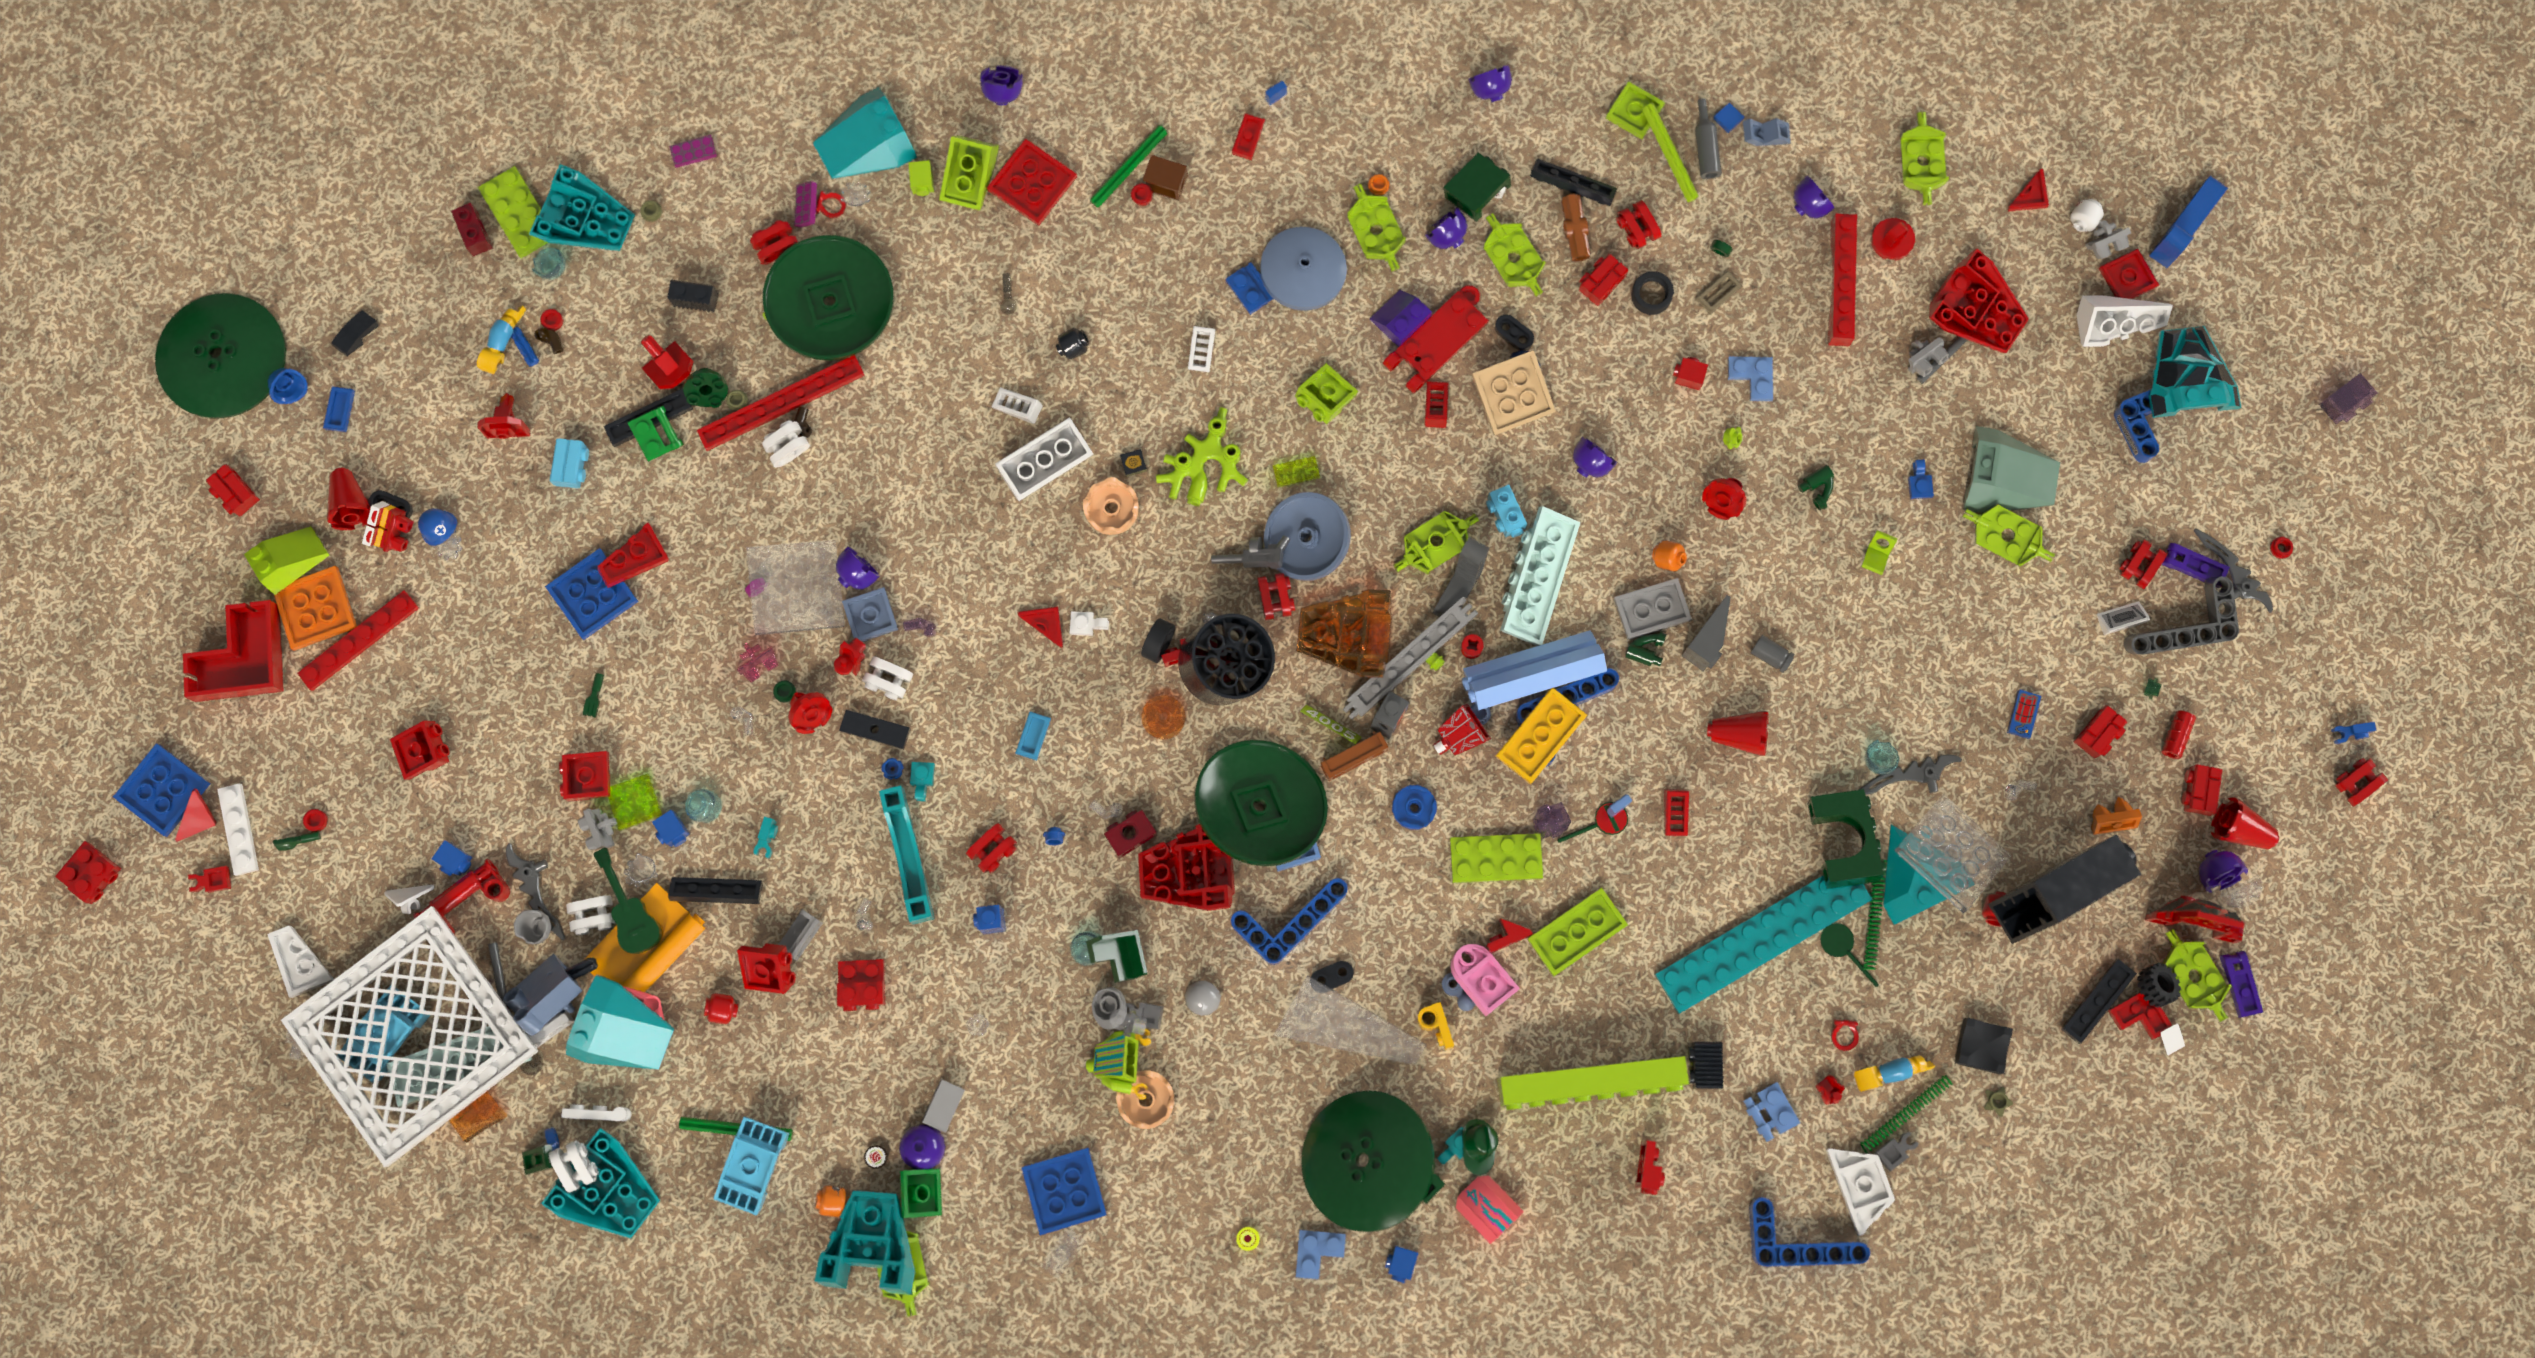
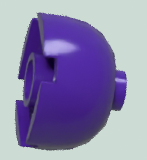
[980,65,1023,106]
[1468,65,1512,103]
[1793,176,1835,219]
[1424,207,1468,249]
[1573,436,1618,478]
[836,546,880,589]
[2199,850,2248,893]
[899,1124,945,1170]

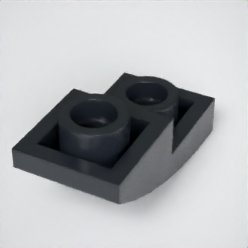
[331,310,379,356]

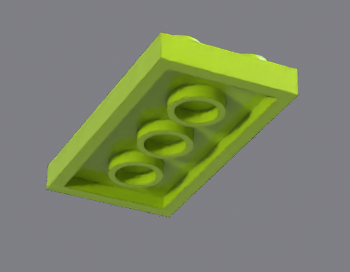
[477,166,549,258]
[1450,833,1543,883]
[1527,888,1628,977]

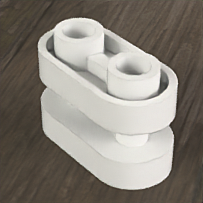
[762,420,810,468]
[862,656,913,701]
[566,895,616,935]
[549,1140,598,1193]

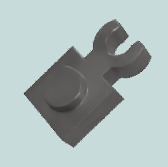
[1125,1003,1164,1029]
[1874,1132,1919,1171]

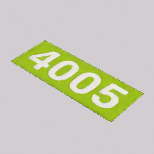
[1300,704,1361,744]

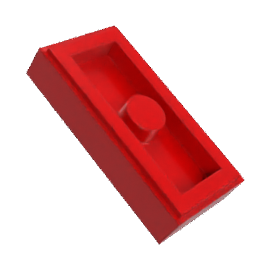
[1232,113,1265,160]

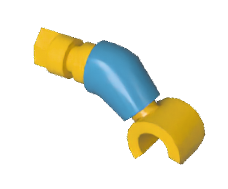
[477,306,526,374]
[1854,1055,1935,1092]

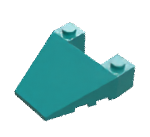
[814,1190,915,1295]

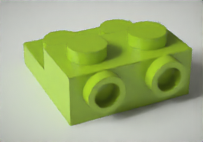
[1295,363,1358,424]

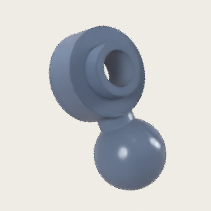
[1442,973,1475,1011]

